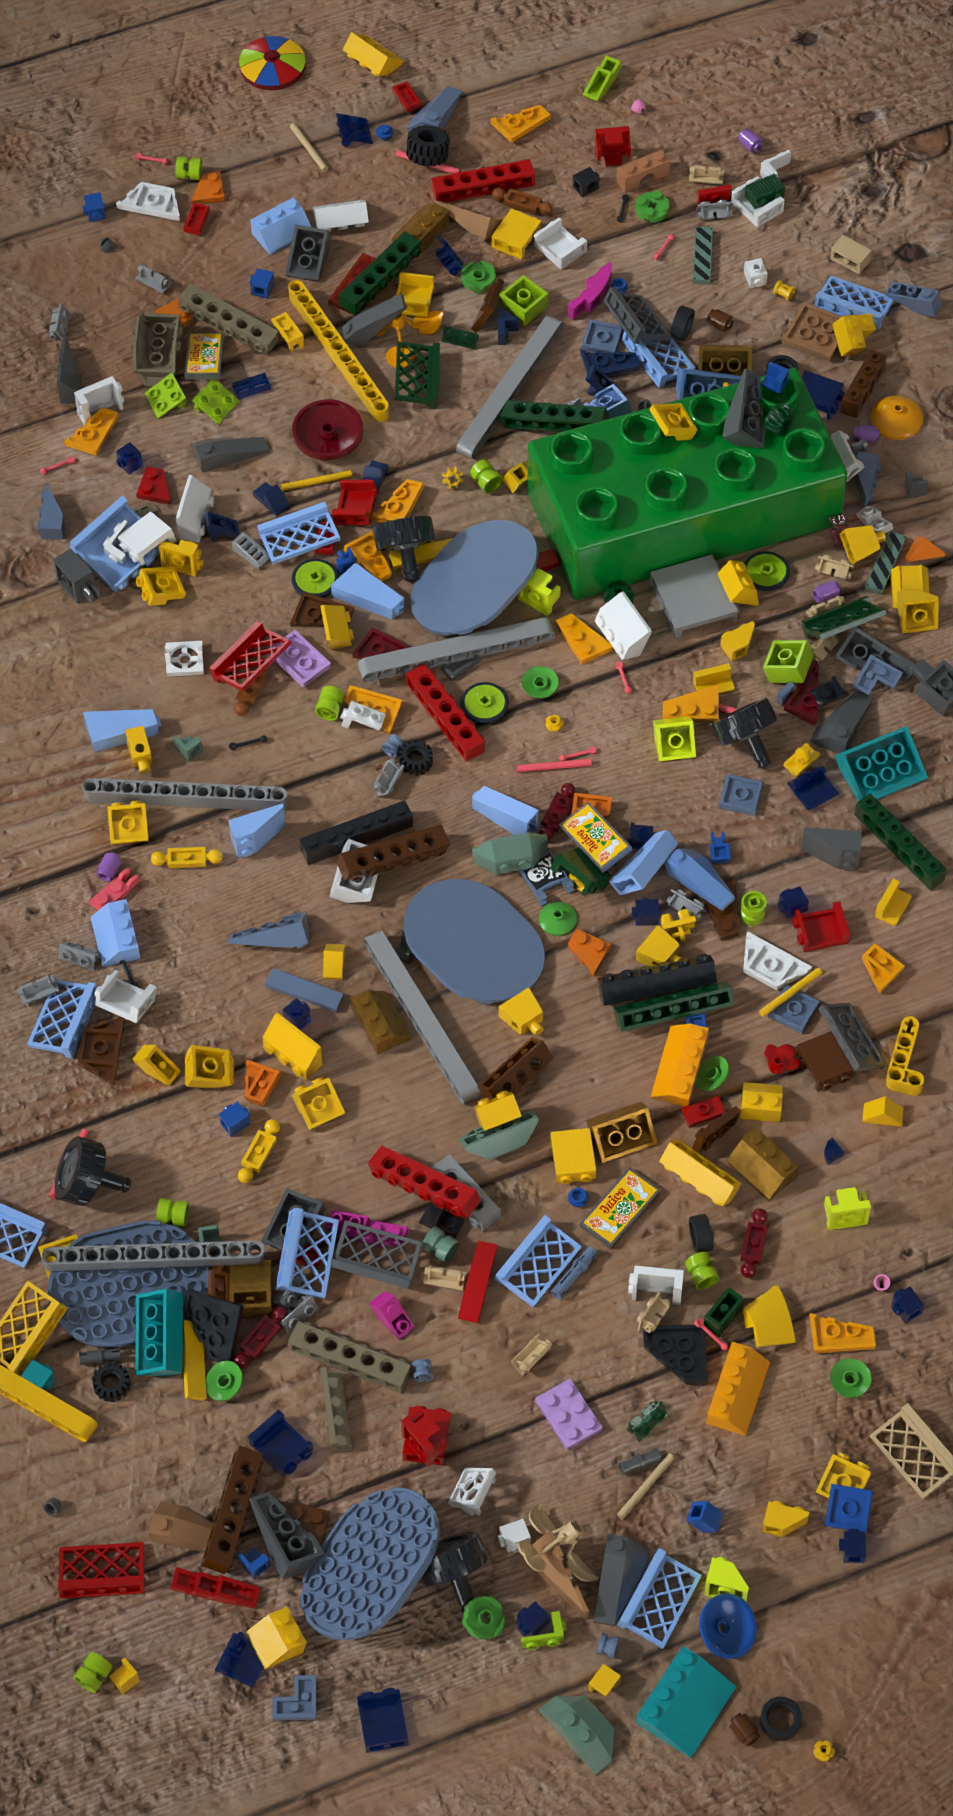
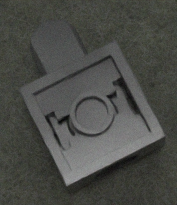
[53,549,101,604]
[912,660,953,716]

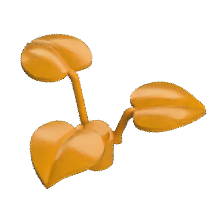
[375,311,443,368]

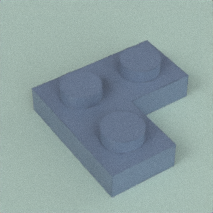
[852,655,903,696]
[273,1675,316,1721]

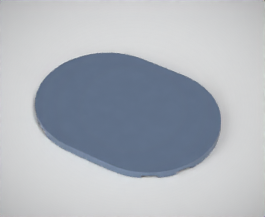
[410,520,539,636]
[403,879,545,1004]
[48,1220,210,1349]
[300,1487,440,1640]

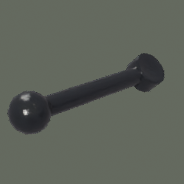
[617,194,629,222]
[229,735,267,751]
[119,960,138,987]

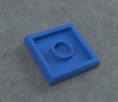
[825,1484,873,1533]

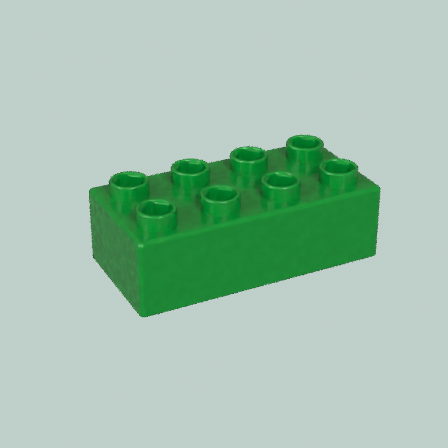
[527,368,848,600]

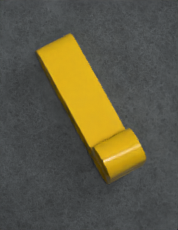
[886,1016,924,1096]

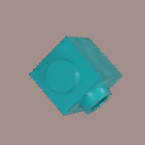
[21,1360,55,1391]

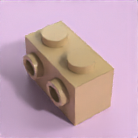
[830,235,872,274]

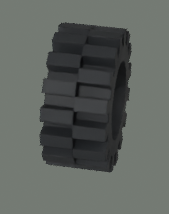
[399,739,433,776]
[92,1361,131,1402]

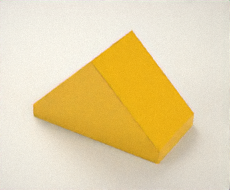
[323,943,346,980]
[862,1096,904,1127]

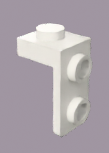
[760,150,791,178]
[103,520,128,565]
[340,701,386,730]

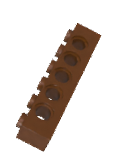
[336,824,450,881]
[201,1445,264,1574]

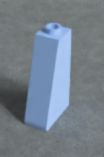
[331,563,405,620]
[83,709,161,752]
[472,786,538,835]
[608,830,679,895]

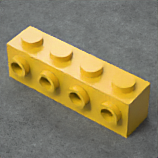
[659,1139,742,1206]

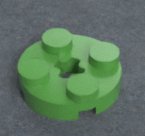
[635,190,670,223]
[461,261,496,294]
[462,1596,505,1640]

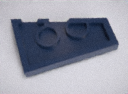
[580,350,640,377]

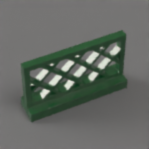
[394,341,440,409]
[801,596,887,640]

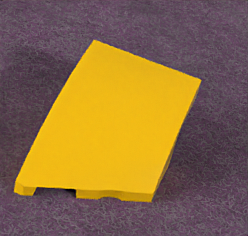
[743,1285,796,1347]

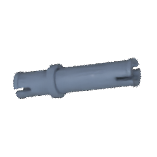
[550,1246,598,1300]

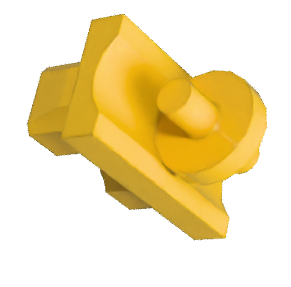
[783,743,820,778]
[661,909,696,942]

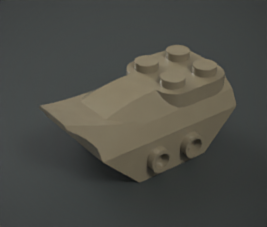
[131,313,183,387]

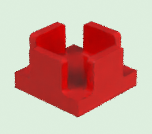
[595,126,631,167]
[401,1411,447,1467]

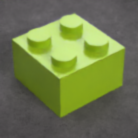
[499,275,549,326]
[763,640,814,683]

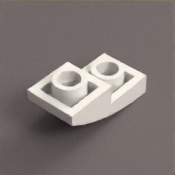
[856,506,893,534]

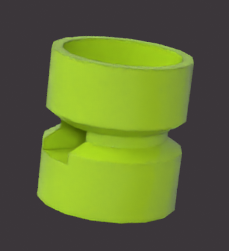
[175,156,202,180]
[470,459,503,493]
[315,686,345,721]
[740,891,767,926]
[156,1198,189,1227]
[685,1252,720,1290]
[73,1652,113,1693]

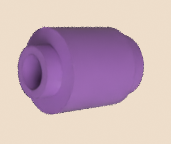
[738,129,763,153]
[853,424,879,443]
[813,580,841,603]
[97,852,122,882]

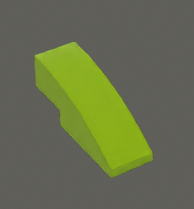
[582,55,622,102]

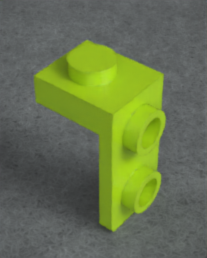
[521,1611,567,1650]

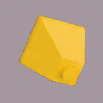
[897,589,939,634]

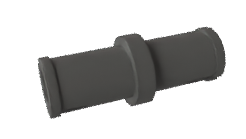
[79,1348,121,1365]
[618,1448,662,1475]

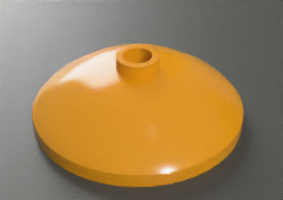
[870,395,923,440]

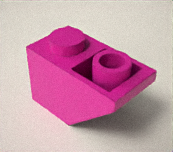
[369,1291,415,1340]

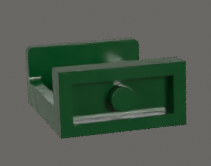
[550,848,611,896]

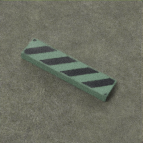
[693,227,713,285]
[865,531,907,595]

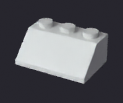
[312,200,369,231]
[176,475,214,543]
[595,592,652,660]
[329,839,380,903]

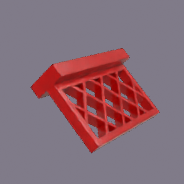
[209,621,292,691]
[58,1542,145,1599]

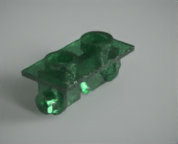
[442,326,479,350]
[626,1400,667,1442]

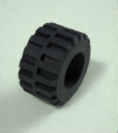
[406,125,450,167]

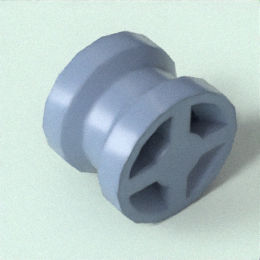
[381,734,405,758]
[411,1359,433,1383]
[597,1633,619,1658]

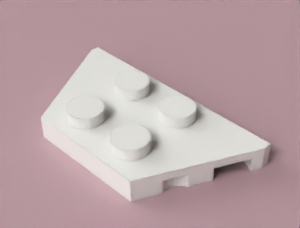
[116,182,180,221]
[743,932,812,990]

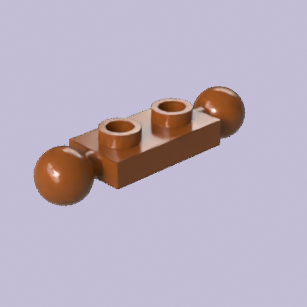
[492,187,553,216]
[234,658,269,716]
[208,1265,230,1301]

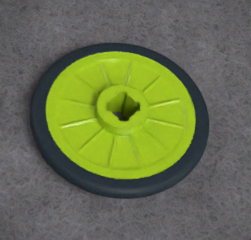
[744,551,790,591]
[291,559,339,597]
[461,682,509,723]

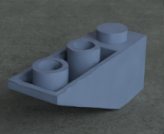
[885,282,942,317]
[854,451,882,507]
[37,485,65,540]

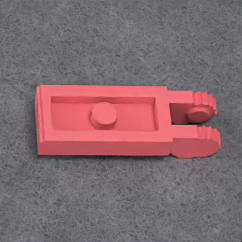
[89,868,140,911]

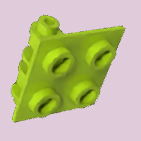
[144,373,186,419]
[192,379,239,424]

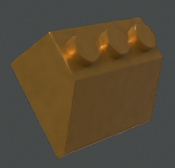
[391,203,449,256]
[698,344,752,376]
[351,990,412,1055]
[586,1102,658,1163]
[726,1127,799,1201]

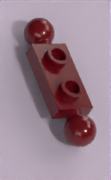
[538,783,576,842]
[740,1208,768,1278]
[233,1306,288,1369]

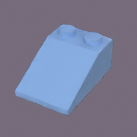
[229,803,286,858]

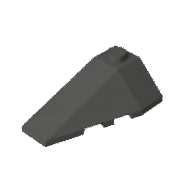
[342,294,406,348]
[57,337,85,404]
[723,368,765,448]
[191,437,269,472]
[835,626,915,682]
[810,691,873,754]
[249,1492,324,1580]
[593,1534,649,1626]

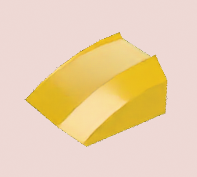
[890,565,929,609]
[185,1045,235,1088]

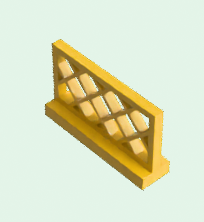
[0,1280,68,1376]

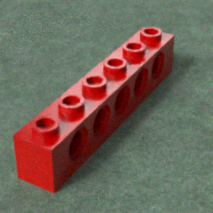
[431,159,535,202]
[406,664,486,762]
[368,1145,481,1219]

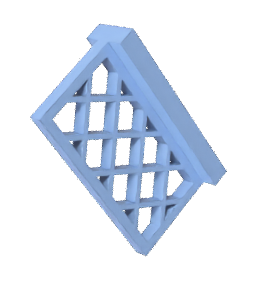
[814,275,894,331]
[622,325,696,388]
[257,501,340,564]
[27,979,97,1059]
[0,1203,49,1269]
[275,1207,339,1299]
[494,1215,582,1307]
[617,1548,702,1649]

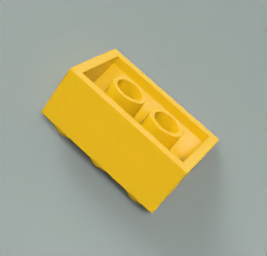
[343,32,405,77]
[262,1013,323,1081]

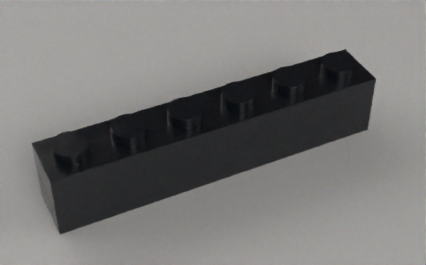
[300,800,413,865]
[597,954,717,1006]

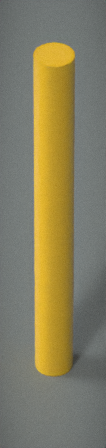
[281,470,352,491]
[759,968,822,1017]

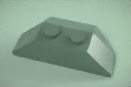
[472,832,548,875]
[459,1109,539,1160]
[539,1696,614,1776]

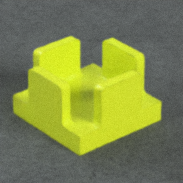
[518,568,561,616]
[824,1187,871,1230]

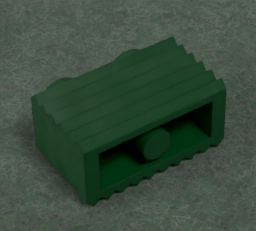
[745,173,785,209]
[704,1288,744,1337]

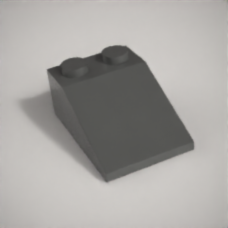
[285,225,332,281]
[801,827,862,871]
[261,1188,326,1257]

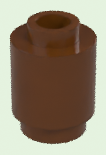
[707,309,734,332]
[729,1713,760,1747]

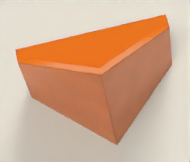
[905,535,945,562]

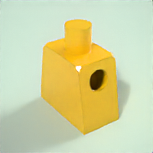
[839,525,886,565]
[125,725,152,774]
[636,925,681,967]
[499,987,544,1036]

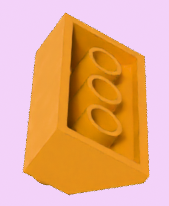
[650,1024,709,1107]
[706,1342,770,1436]

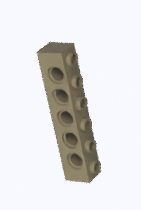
[178,284,279,355]
[288,1321,411,1394]

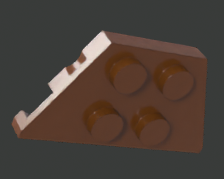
[78,1016,125,1085]

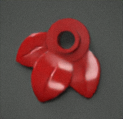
[764,1044,801,1074]

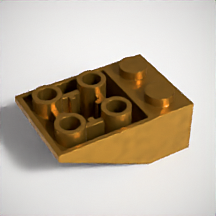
[230,1260,272,1318]

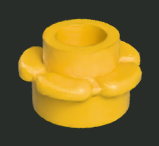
[545,715,564,732]
[813,1740,835,1761]

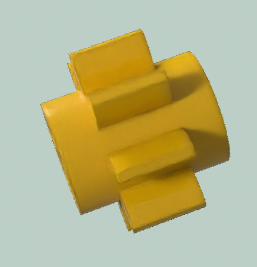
[442,466,463,489]

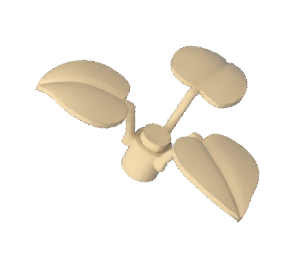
[518,1504,599,1582]

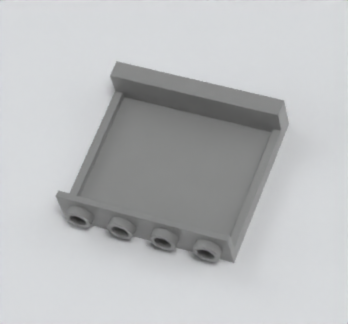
[650,555,739,639]

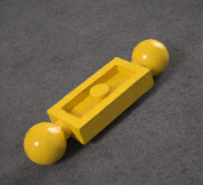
[151,847,223,868]
[237,1119,280,1184]

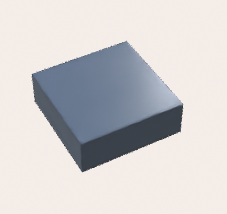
[777,682,795,706]

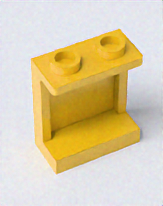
[492,208,541,260]
[394,272,434,317]
[550,1128,596,1184]

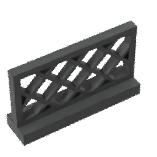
[604,287,672,344]
[331,1220,423,1289]

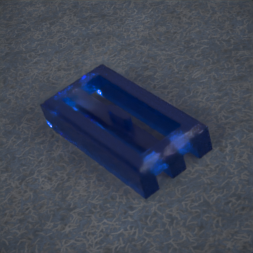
[232,373,271,400]

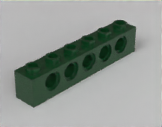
[339,231,421,315]
[500,400,610,432]
[854,793,947,891]
[613,981,734,1032]

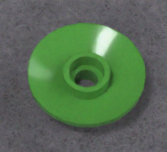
[522,666,559,698]
[539,902,577,936]
[695,1056,729,1091]
[830,1359,871,1398]
[206,1361,243,1401]

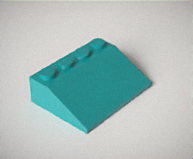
[834,726,928,801]
[636,1646,737,1758]

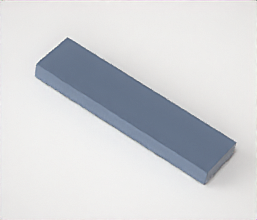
[265,968,344,1012]

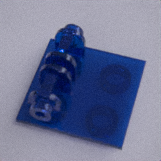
[336,113,373,147]
[435,234,464,276]
[787,766,839,811]
[215,1632,264,1688]

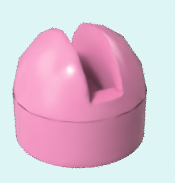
[631,99,646,114]
[873,1274,890,1291]

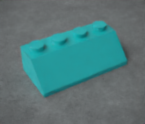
[135,1288,183,1376]

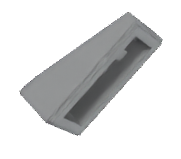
[232,532,270,569]

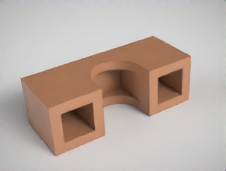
[617,149,670,192]

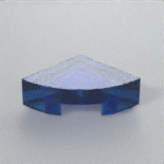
[824,1137,844,1165]

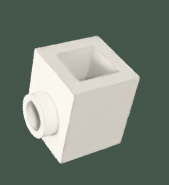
[744,258,768,288]
[497,1519,531,1553]

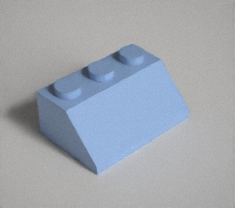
[250,197,311,255]
[91,899,140,967]

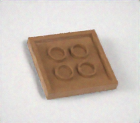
[782,302,842,361]

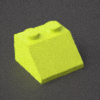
[653,716,696,761]
[704,1557,749,1602]

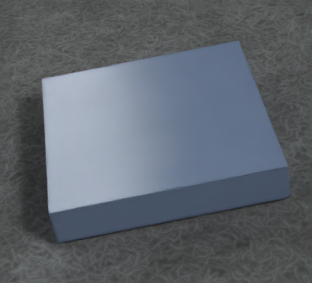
[581,319,623,353]
[719,774,764,816]
[768,984,821,1034]

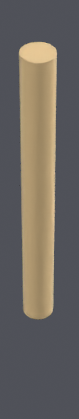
[290,123,328,172]
[617,1453,675,1520]

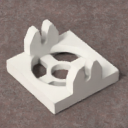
[165,641,204,677]
[448,1468,497,1516]

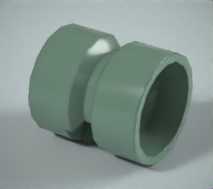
[421,1226,460,1263]

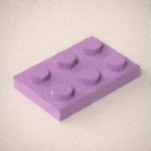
[268,630,331,688]
[535,1379,603,1451]

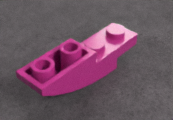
[568,262,612,320]
[325,1210,409,1248]

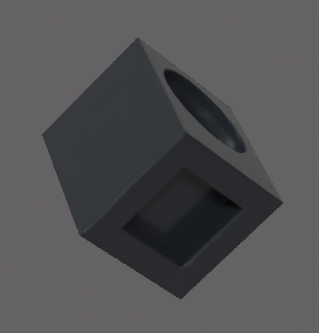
[573,167,600,197]

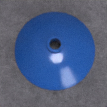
[699,1594,757,1659]

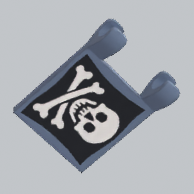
[519,851,574,906]

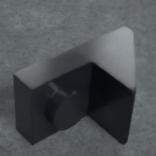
[811,675,849,707]
[419,1205,464,1239]

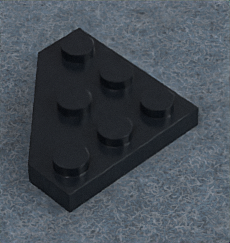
[183,1289,244,1363]
[643,1324,708,1385]

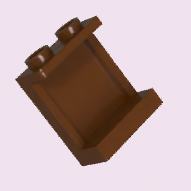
[796,1031,854,1092]

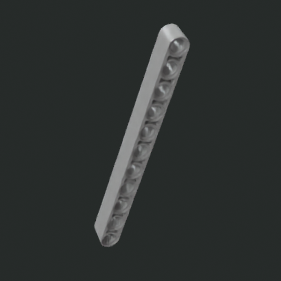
[456,315,564,459]
[357,618,555,682]
[82,778,288,810]
[363,930,481,1104]
[42,1240,265,1271]

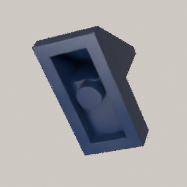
[498,307,519,345]
[585,365,618,396]
[362,460,389,492]
[253,482,290,517]
[206,511,239,541]

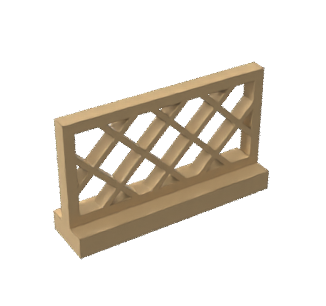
[869,1403,953,1500]

